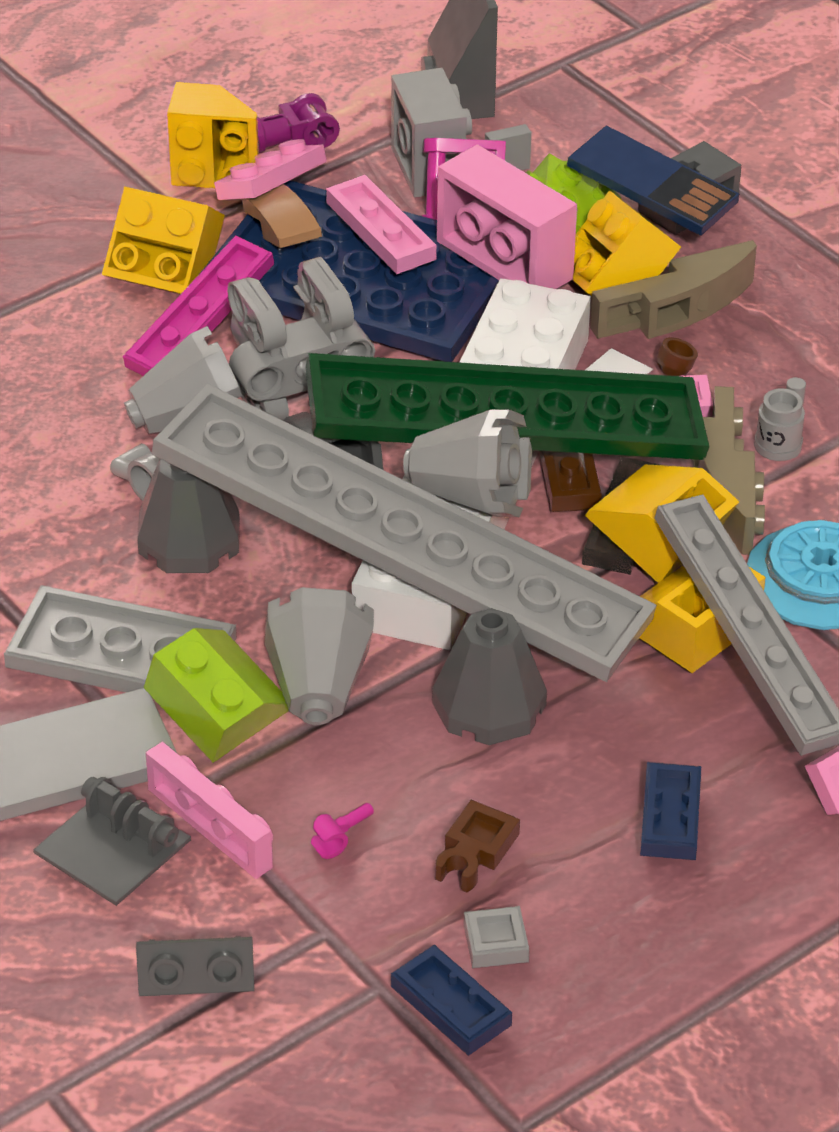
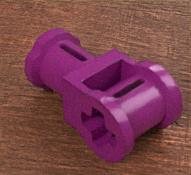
[257,93,340,153]

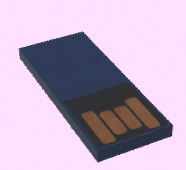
[567,125,740,236]

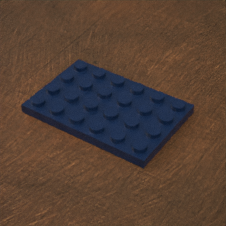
[200,180,499,362]

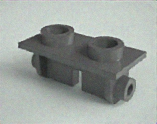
[136,936,255,996]

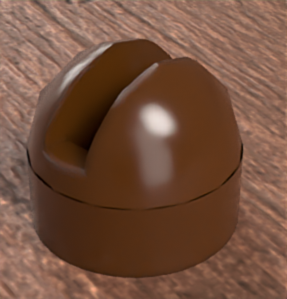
[656,337,698,376]

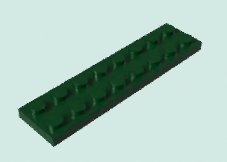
[305,353,709,460]

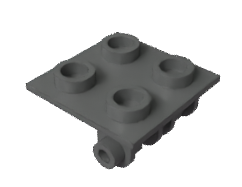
[33,777,191,906]

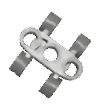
[227,257,375,421]

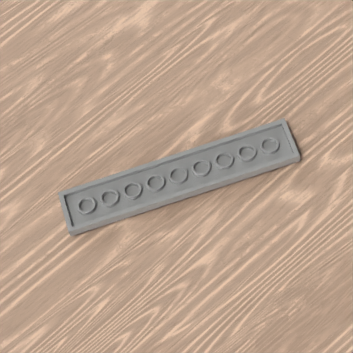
[152,383,657,682]

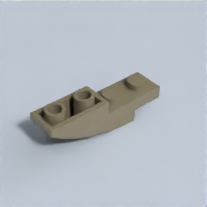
[590,240,757,339]
[692,386,765,555]

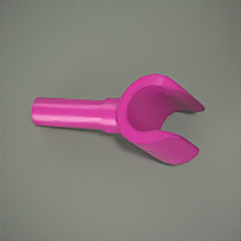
[311,803,374,859]

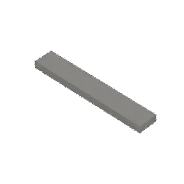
[655,494,839,756]

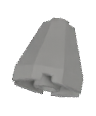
[124,326,242,434]
[403,410,532,517]
[264,587,374,725]

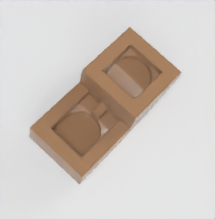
[242,184,322,248]

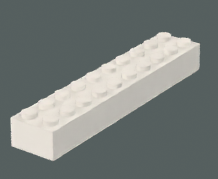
[352,278,591,650]

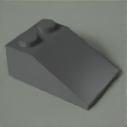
[421,0,498,119]

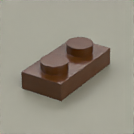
[539,451,602,512]

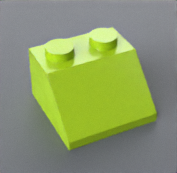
[144,628,289,763]

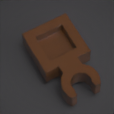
[435,799,520,893]

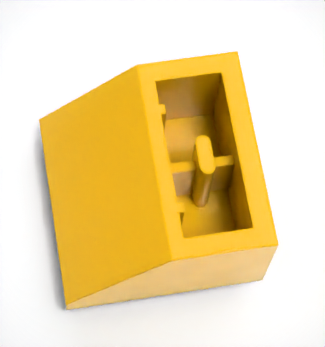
[167,82,259,188]
[102,186,225,294]
[572,190,681,296]
[585,464,740,583]
[639,565,766,673]

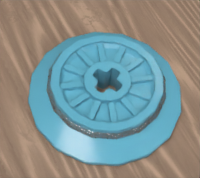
[747,520,839,630]

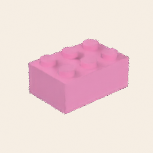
[437,144,577,289]

